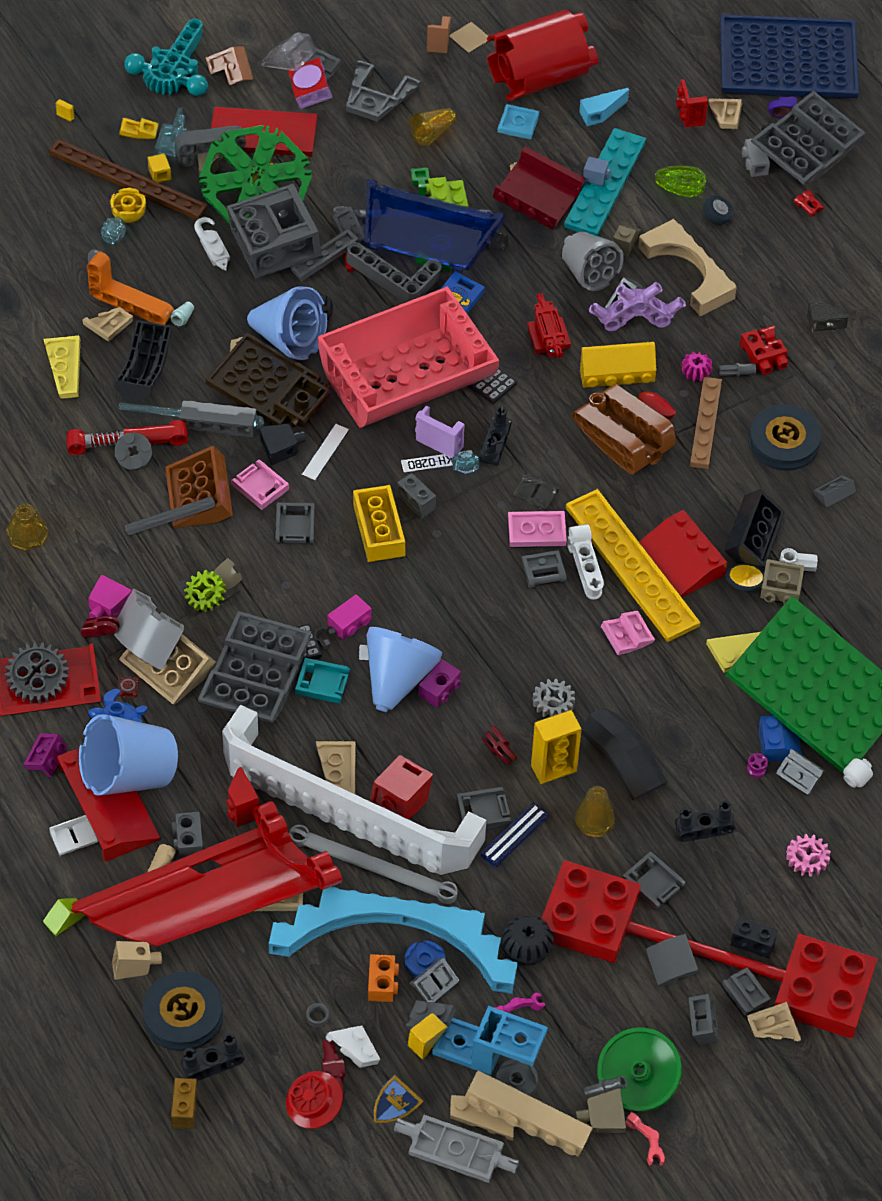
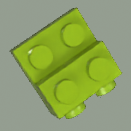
[426,177,468,212]

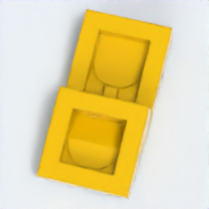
[119,117,158,139]

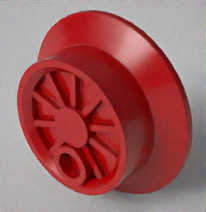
[286,1071,343,1129]

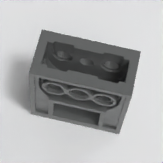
[227,184,322,279]

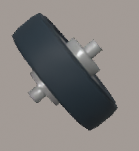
[703,195,734,225]

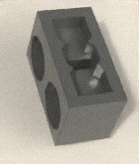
[397,473,436,519]
[172,812,203,859]
[689,994,719,1045]

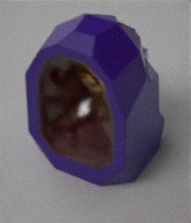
[769,96,797,118]

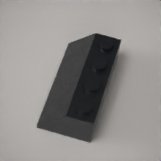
[724,489,785,568]

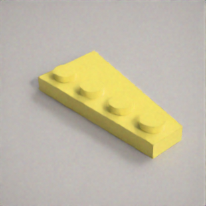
[43,336,81,399]
[706,632,761,673]

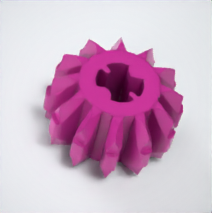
[681,351,712,382]

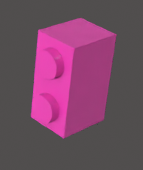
[327,594,372,640]

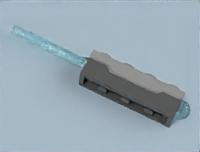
[119,401,264,438]

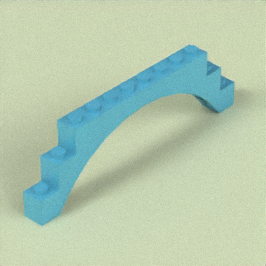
[269,887,517,994]

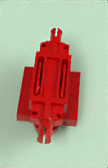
[527,293,571,358]

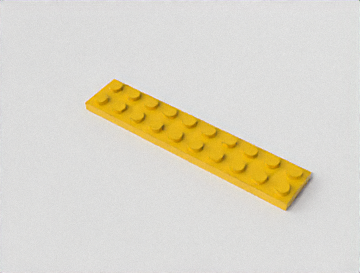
[566,489,700,642]

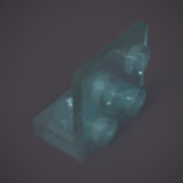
[155,108,186,156]

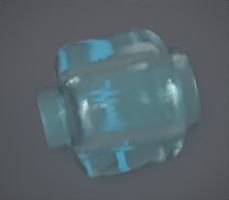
[100,217,126,244]

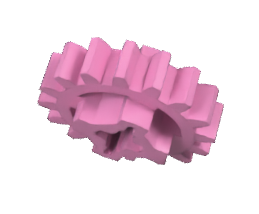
[786,834,831,876]

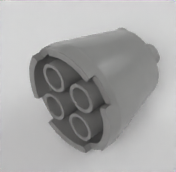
[562,232,624,291]

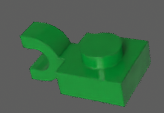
[411,168,430,198]

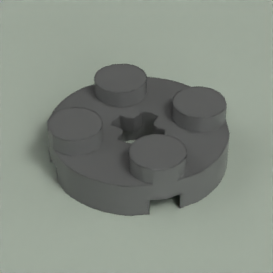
[115,433,152,470]
[496,1059,538,1096]

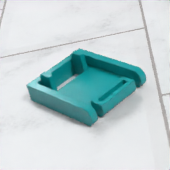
[295,658,350,703]

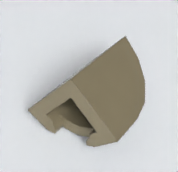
[211,558,242,590]

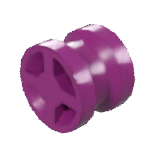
[747,753,768,778]

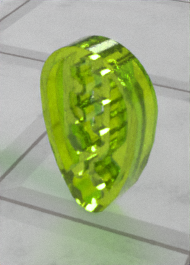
[655,166,706,197]

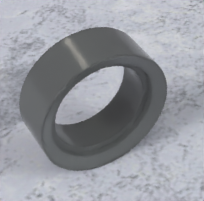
[306,1003,329,1027]

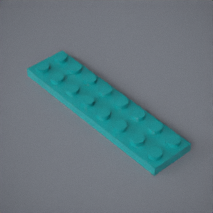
[564,128,646,236]

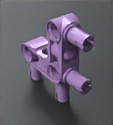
[589,282,686,331]

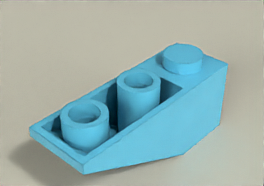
[579,88,629,126]

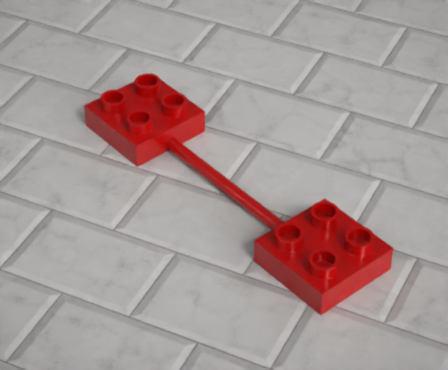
[541,860,878,1039]

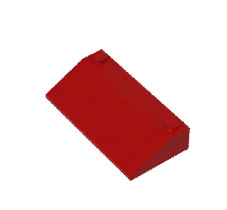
[0,644,101,716]
[57,749,161,862]

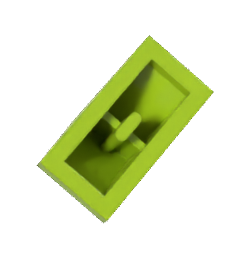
[43,898,86,936]

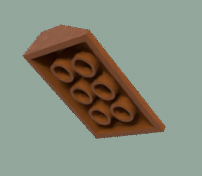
[165,446,233,528]

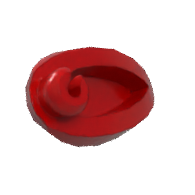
[638,391,676,419]

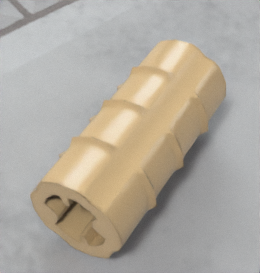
[148,844,175,872]

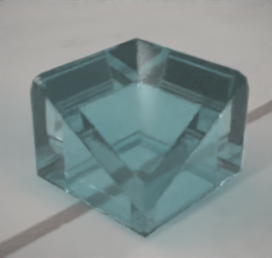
[453,451,479,474]

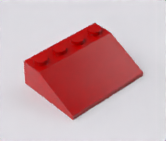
[639,510,727,598]

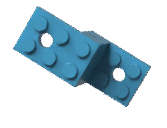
[432,1006,548,1075]

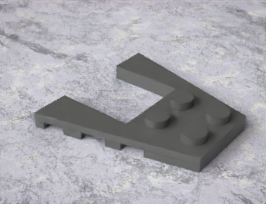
[346,60,421,122]

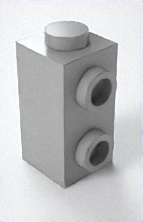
[742,139,770,177]

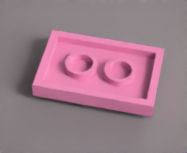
[508,511,567,547]

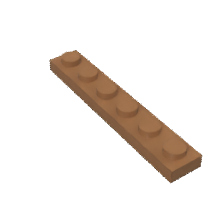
[690,377,722,469]

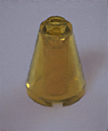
[409,108,456,146]
[575,786,615,837]

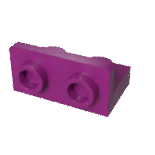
[23,733,67,777]

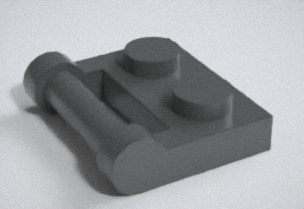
[521,550,567,588]

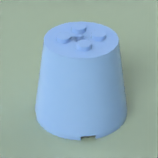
[79,714,178,795]

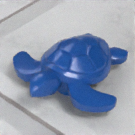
[88,689,147,723]

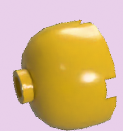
[110,188,146,223]

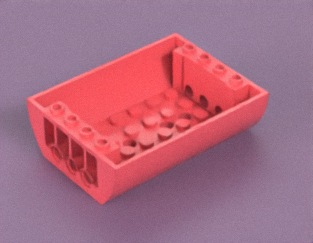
[318,287,499,428]

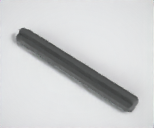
[125,497,215,535]

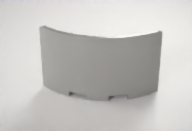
[114,588,184,670]

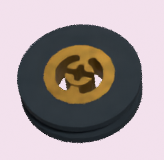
[749,405,821,471]
[143,972,223,1051]

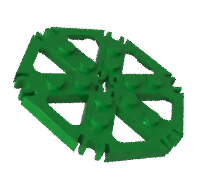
[199,125,312,224]

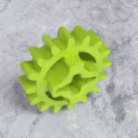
[184,570,226,612]

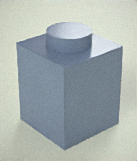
[583,157,611,186]

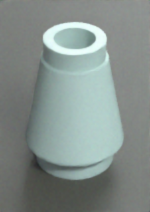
[171,302,194,326]

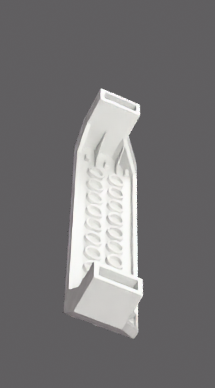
[222,705,486,875]

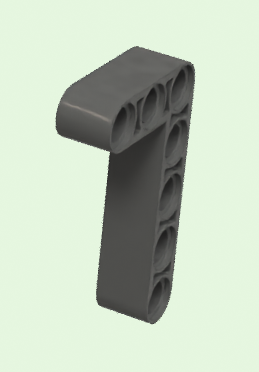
[346,243,442,303]

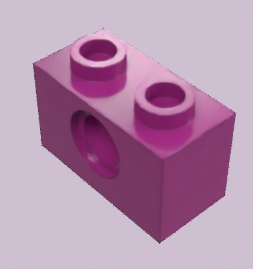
[418,659,462,708]

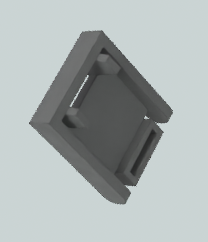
[276,503,315,544]
[456,787,512,829]
[622,851,685,910]

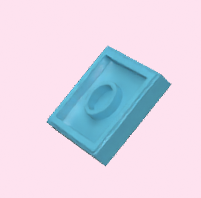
[498,104,540,139]

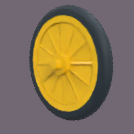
[726,563,764,591]

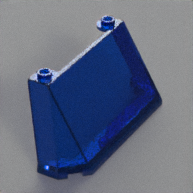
[364,179,505,272]

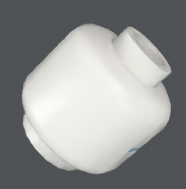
[843,758,873,788]

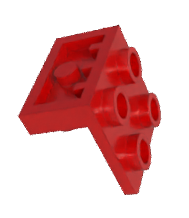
[676,79,708,128]

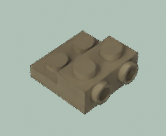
[760,559,804,604]

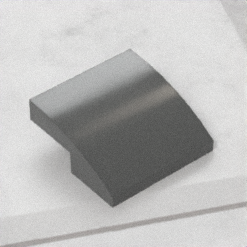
[646,934,698,987]

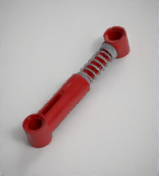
[66,420,188,455]

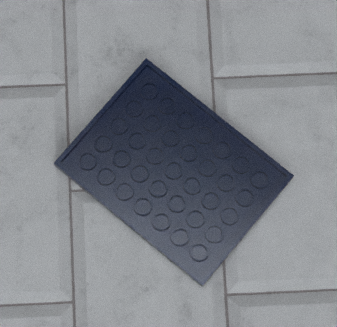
[720,14,859,98]

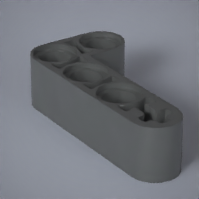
[176,126,246,167]

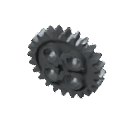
[5,642,69,704]

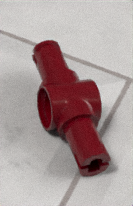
[321,1039,345,1098]

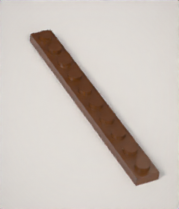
[49,139,208,220]

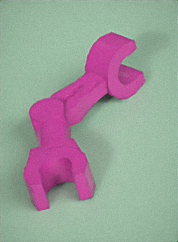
[495,993,545,1013]

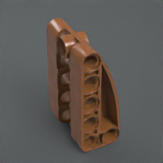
[572,384,675,474]

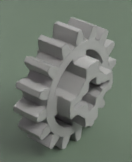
[533,679,575,717]

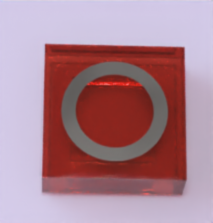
[118,676,139,697]

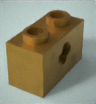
[171,1078,197,1129]

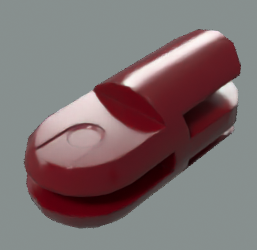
[81,616,120,638]
[481,725,517,765]

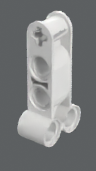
[567,524,604,600]

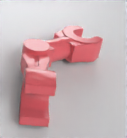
[625,1112,665,1165]

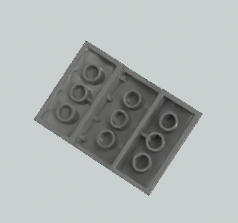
[751,91,866,184]
[198,611,311,723]

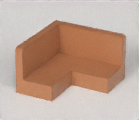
[427,16,450,53]
[206,46,253,85]

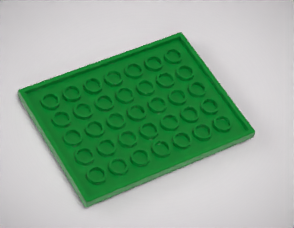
[725,596,882,774]

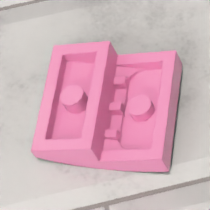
[601,611,655,655]

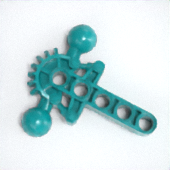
[124,19,208,96]

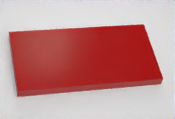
[211,107,317,157]

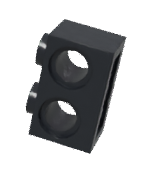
[730,917,778,959]

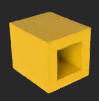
[148,153,171,183]

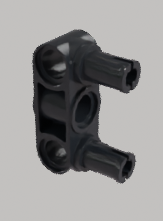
[479,406,512,466]
[675,800,736,842]
[180,1033,245,1081]

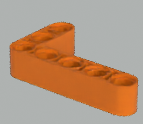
[87,252,174,325]

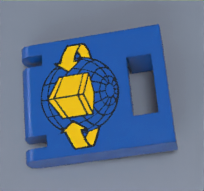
[441,271,485,314]

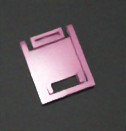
[231,460,289,510]

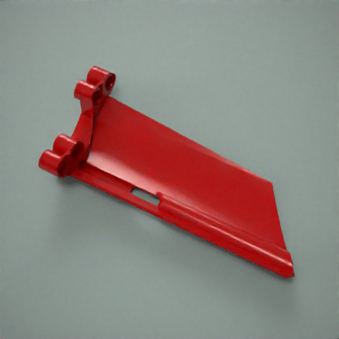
[71,801,342,947]

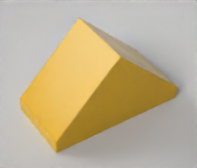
[408,1013,447,1059]

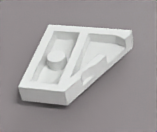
[326,1026,380,1068]

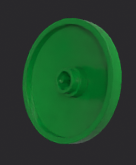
[597,1027,682,1113]

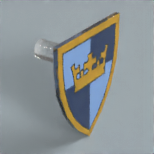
[373,1075,423,1123]

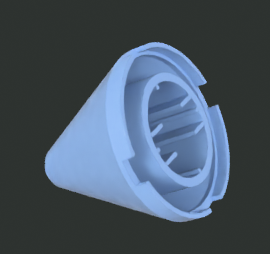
[247,286,327,360]
[366,627,442,713]

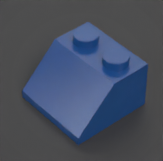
[758,716,802,762]

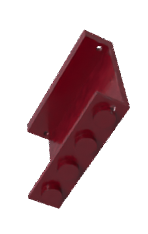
[493,146,586,230]

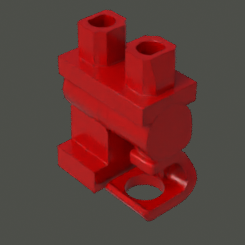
[740,325,788,375]

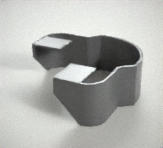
[315,626,336,650]

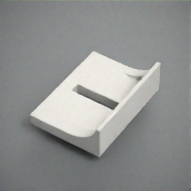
[50,815,98,856]

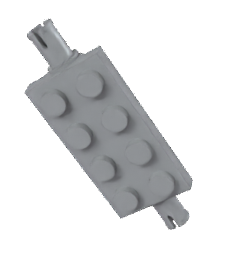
[394,1115,519,1183]

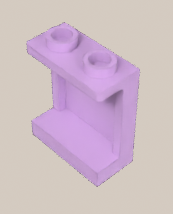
[415,406,465,459]

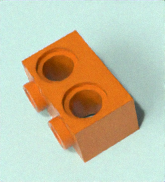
[368,954,399,1002]

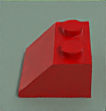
[226,767,259,827]

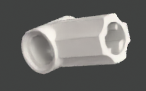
[779,548,818,571]

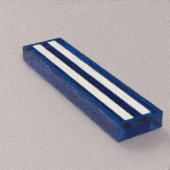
[481,802,548,868]

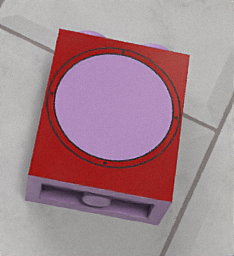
[288,57,333,109]

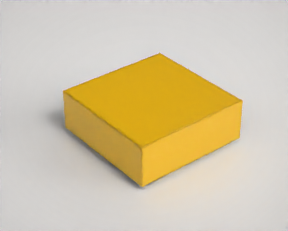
[56,99,74,122]

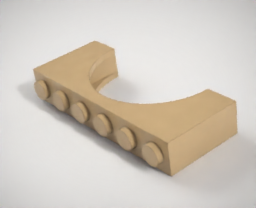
[638,219,737,316]

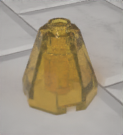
[7,503,48,551]

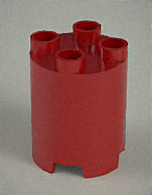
[486,9,598,101]

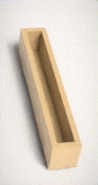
[464,1071,592,1157]

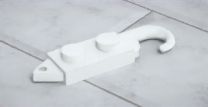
[194,217,230,271]

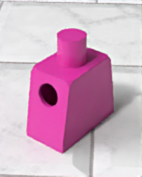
[89,575,132,618]

